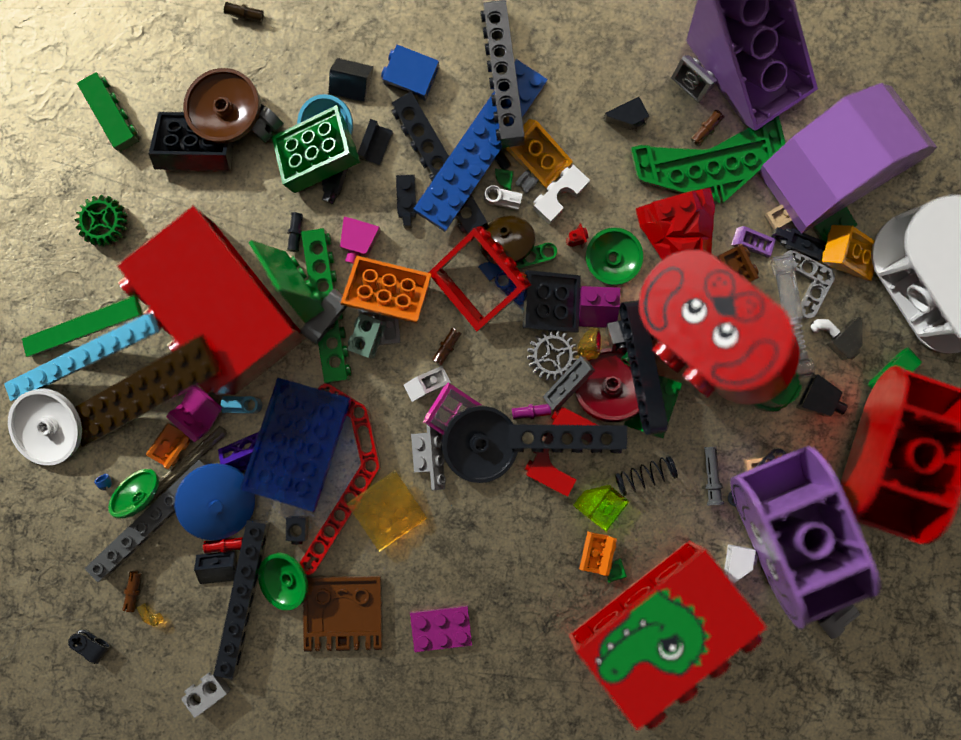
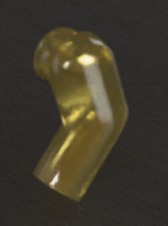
[136,603,164,626]

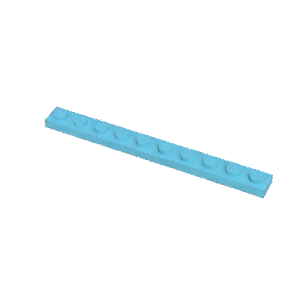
[4,313,160,401]

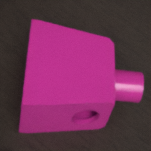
[340,216,381,264]

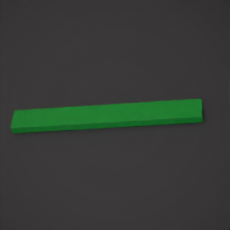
[22,296,143,357]

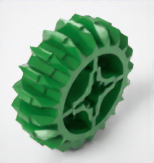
[74,195,129,247]

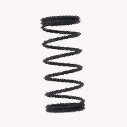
[615,455,678,497]

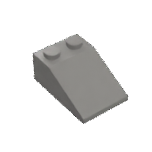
[671,55,717,103]

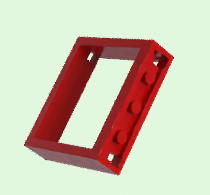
[428,226,531,331]

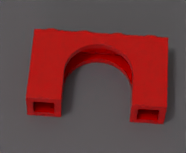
[524,407,597,497]

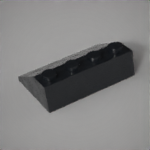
[148,112,233,171]

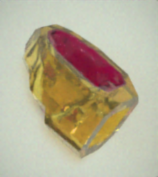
[578,328,601,360]

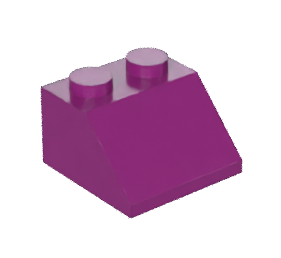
[579,286,620,328]

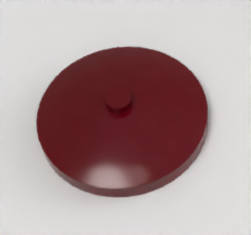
[575,348,639,423]

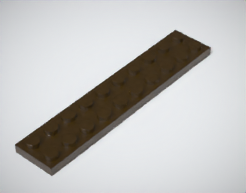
[75,335,221,447]

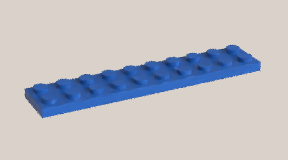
[413,59,548,232]

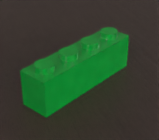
[77,72,140,153]

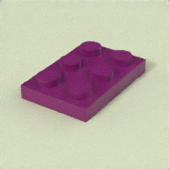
[410,605,472,652]

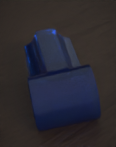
[494,272,524,306]

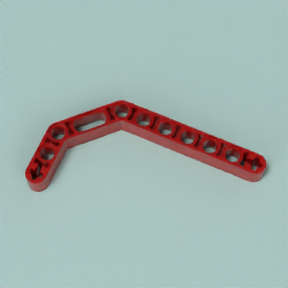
[300,383,381,575]

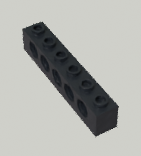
[508,424,627,453]

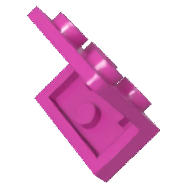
[166,386,222,442]

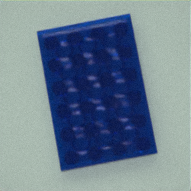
[240,377,351,512]

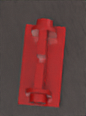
[566,223,589,249]

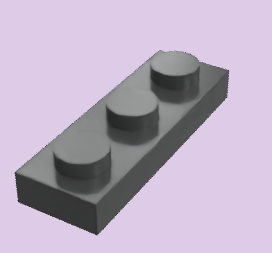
[543,356,595,411]

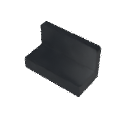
[358,119,393,166]
[194,551,236,584]

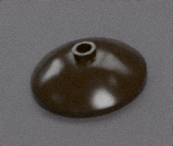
[478,216,535,265]

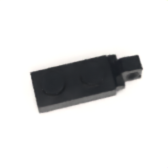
[321,169,348,204]
[396,175,416,228]
[771,227,827,262]

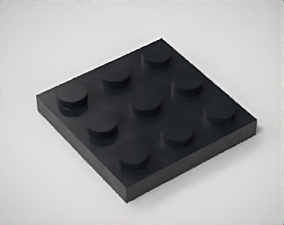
[523,270,581,333]

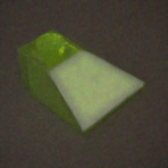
[573,485,630,532]

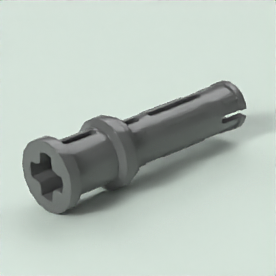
[704,447,724,505]

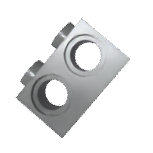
[181,672,231,718]

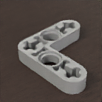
[781,250,835,319]

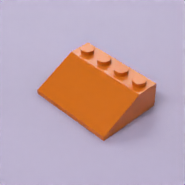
[340,256,431,323]

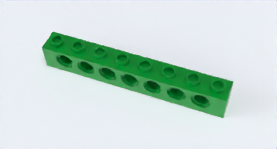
[301,228,352,384]

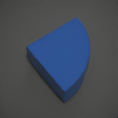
[478,262,503,282]

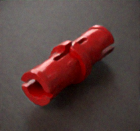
[203,537,243,554]

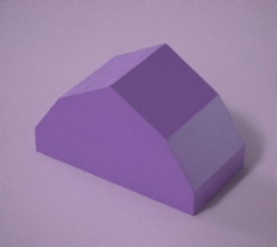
[759,83,937,234]

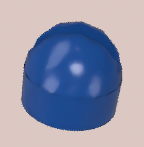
[94,474,112,491]

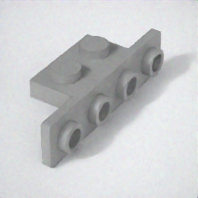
[411,413,446,491]

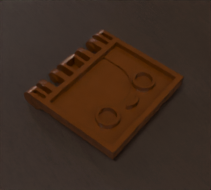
[303,576,382,652]

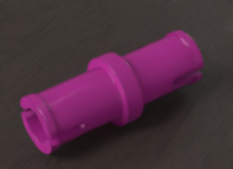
[512,404,551,420]

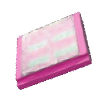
[423,383,482,434]

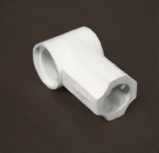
[484,185,522,210]

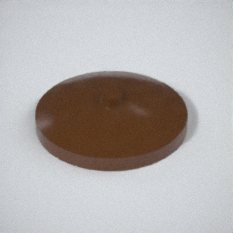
[183,68,261,144]

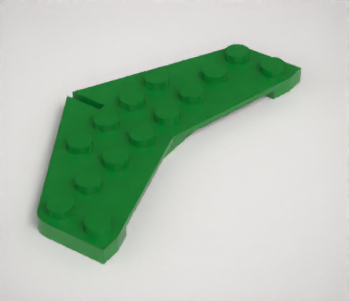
[630,115,785,204]

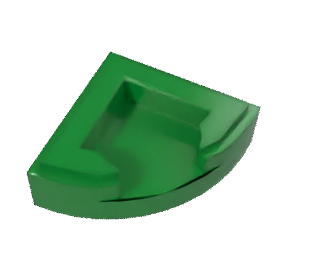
[495,168,514,191]
[607,558,627,583]

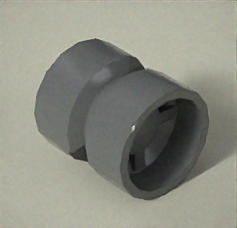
[251,106,284,143]

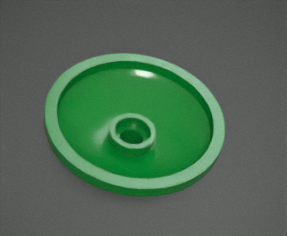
[585,228,643,285]
[108,469,159,519]
[258,553,308,610]

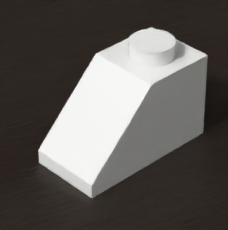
[404,366,451,402]
[724,544,757,584]

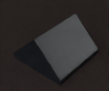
[328,58,374,103]

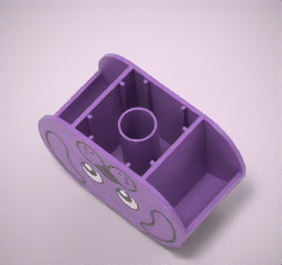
[730,446,881,629]

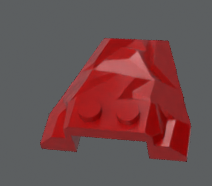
[636,188,715,261]

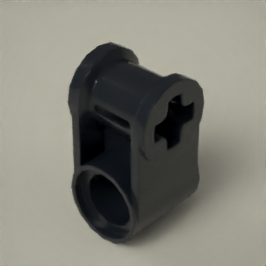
[68,629,110,664]

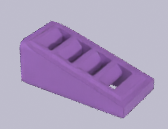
[732,226,776,257]

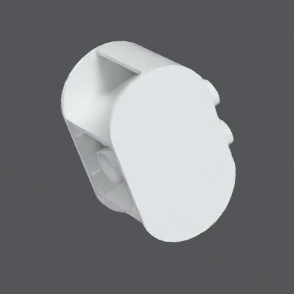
[871,195,961,354]

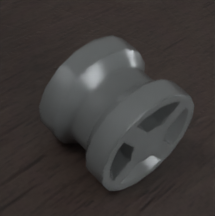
[515,170,539,194]

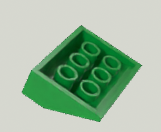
[272,105,360,194]
[248,240,324,323]

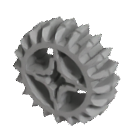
[527,330,579,381]

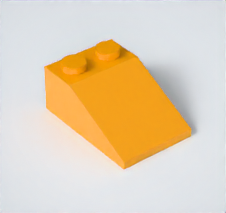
[505,119,573,189]
[822,225,875,281]

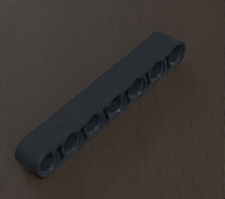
[619,300,668,435]

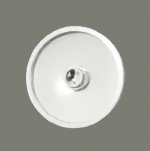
[8,389,82,465]

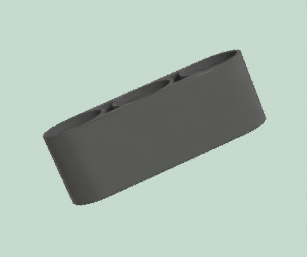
[300,289,347,345]

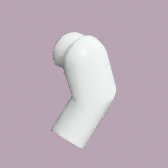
[811,319,840,338]

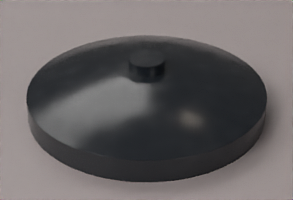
[442,405,518,483]

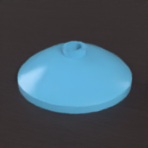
[297,94,353,135]

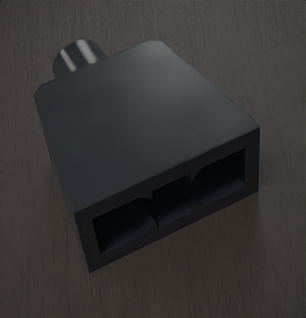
[796,374,848,417]

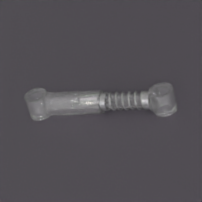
[771,254,815,379]

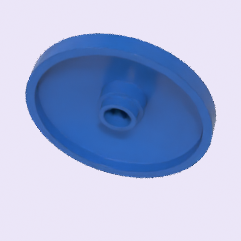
[174,464,255,540]

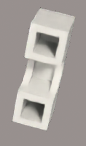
[533,165,590,225]

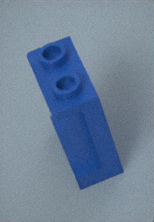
[381,44,440,101]

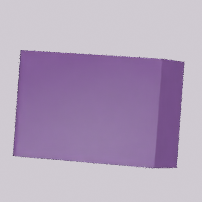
[686,0,818,131]

